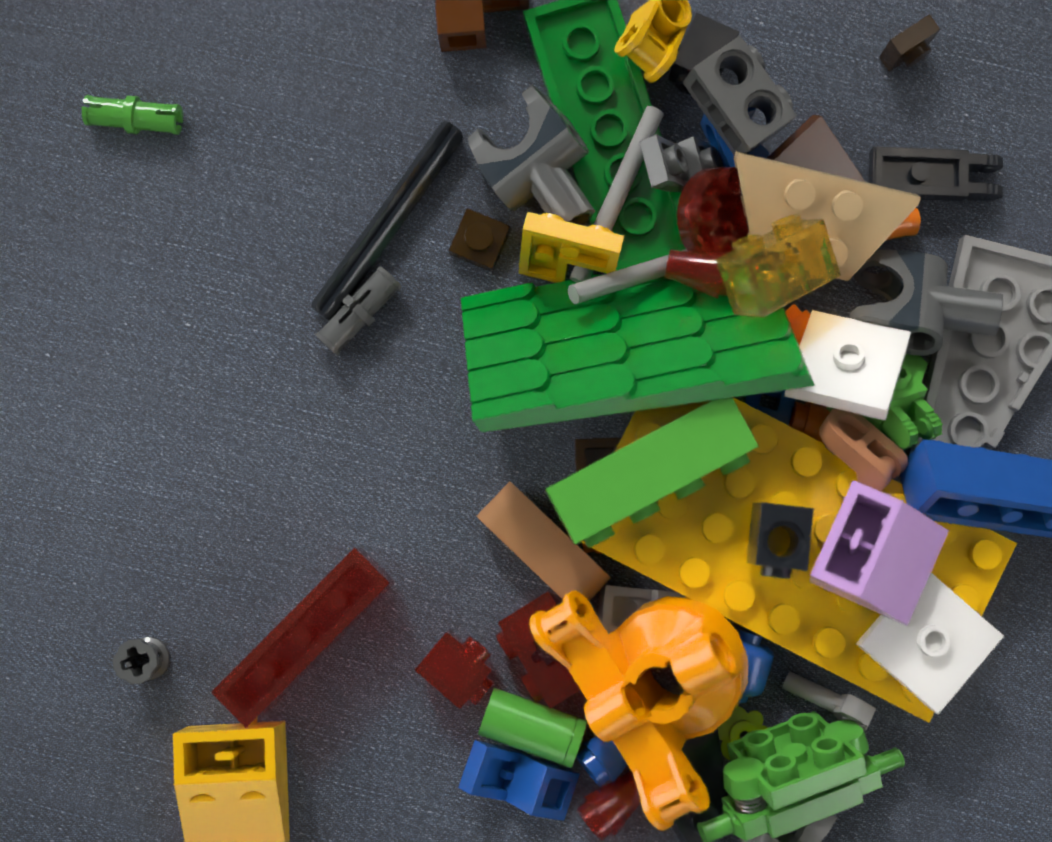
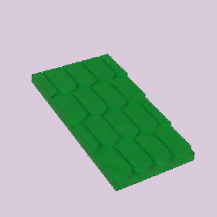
[461,253,815,432]

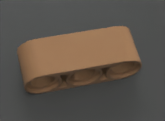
[476,481,611,614]

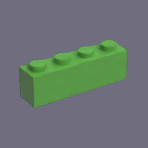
[545,397,759,548]

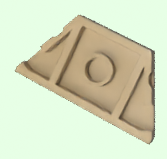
[734,151,921,281]

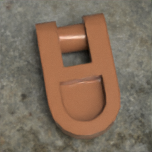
[819,409,908,491]

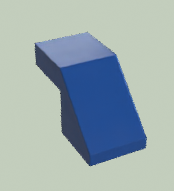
[458,740,580,821]

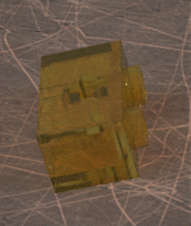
[715,214,841,317]

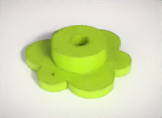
[718,706,767,760]

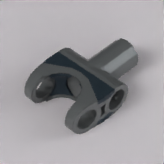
[468,85,595,225]
[849,250,1003,356]

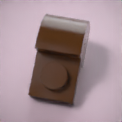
[435,0,529,52]

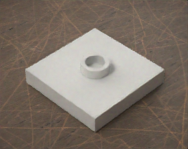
[785,310,911,421]
[856,573,1004,714]

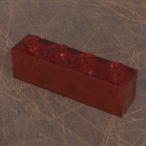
[211,548,396,728]

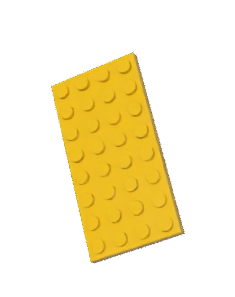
[581,397,1017,723]

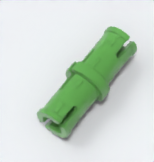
[82,95,183,135]

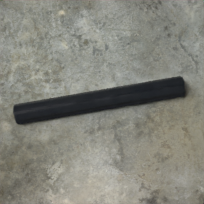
[311,121,463,320]

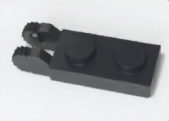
[869,146,1003,201]

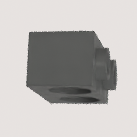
[683,36,797,155]

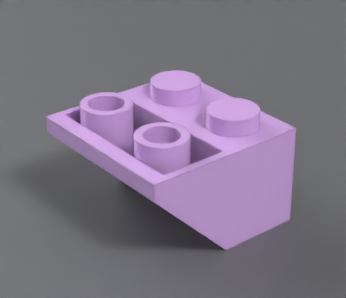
[810,480,949,626]

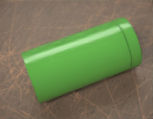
[478,687,587,768]

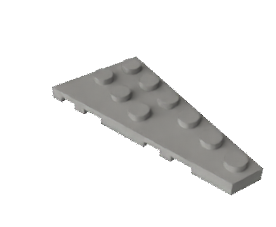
[909,235,1052,455]

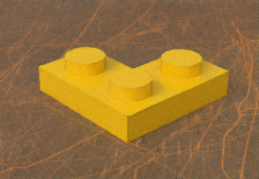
[518,212,624,283]

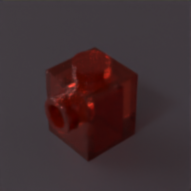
[415,629,494,709]

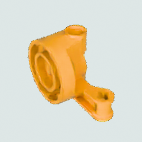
[530,590,748,831]

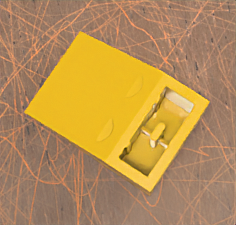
[173,721,290,842]

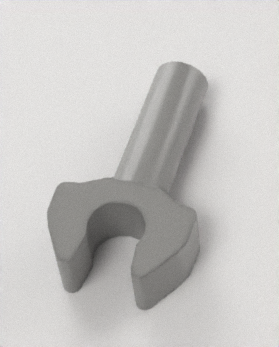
[782,671,876,731]

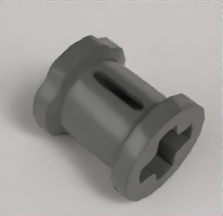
[113,637,170,684]

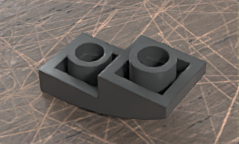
[639,134,724,193]

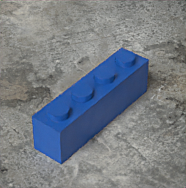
[900,439,1052,538]

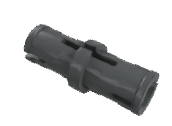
[315,266,402,356]

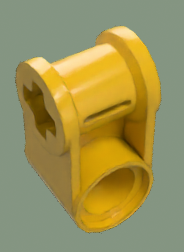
[614,0,692,83]

